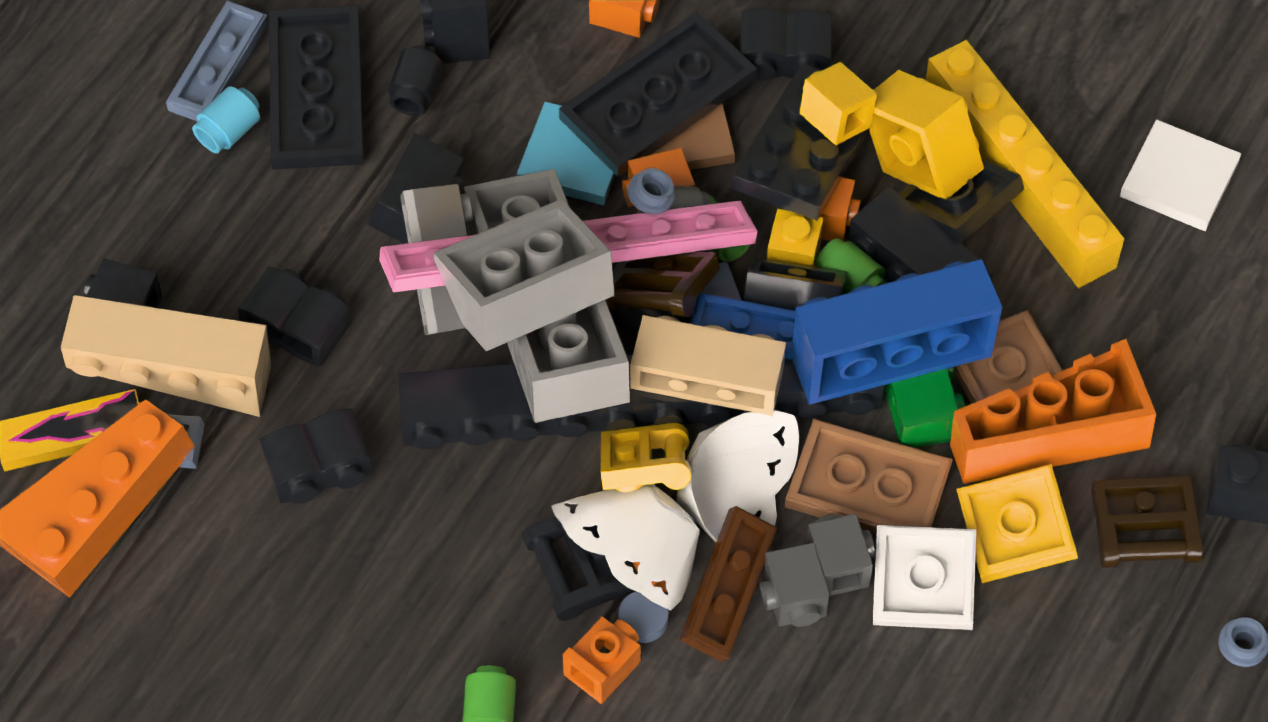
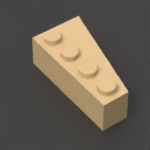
[61,295,271,417]

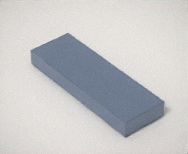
[166,0,269,121]

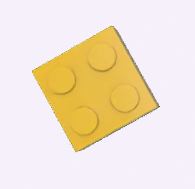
[869,70,984,199]

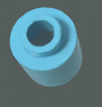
[192,86,260,153]

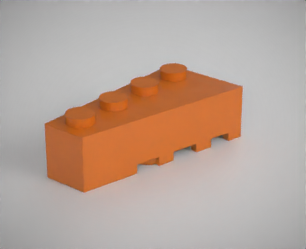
[950,339,1156,484]
[0,399,195,598]

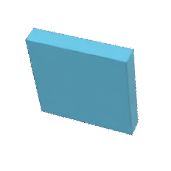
[516,102,616,206]

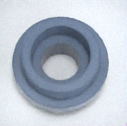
[627,168,675,214]
[1218,617,1268,667]

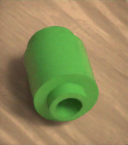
[815,238,886,294]
[462,665,516,722]

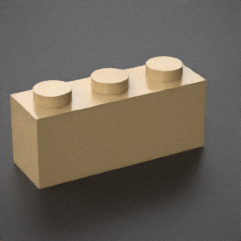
[630,315,786,416]

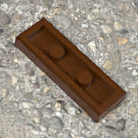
[679,506,777,662]

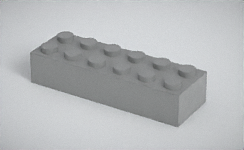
[464,169,630,423]

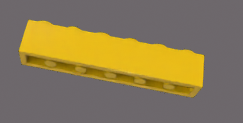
[926,40,1124,289]

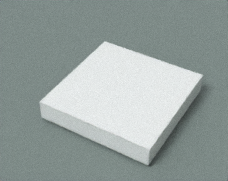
[1120,120,1241,231]
[873,525,976,630]

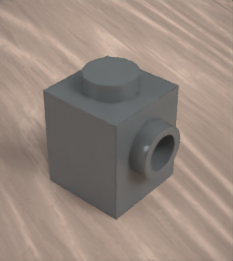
[806,514,875,596]
[760,542,829,627]

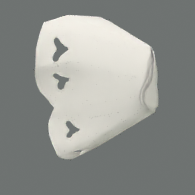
[677,410,799,542]
[551,484,700,610]

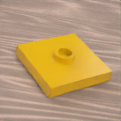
[957,464,1078,583]

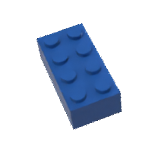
[791,259,1002,405]

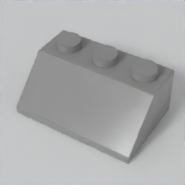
[400,184,473,335]
[433,199,614,351]

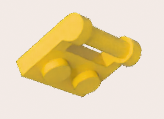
[601,423,691,492]

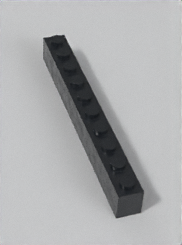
[398,355,884,449]

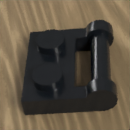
[522,509,637,621]

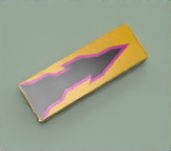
[0,389,139,472]

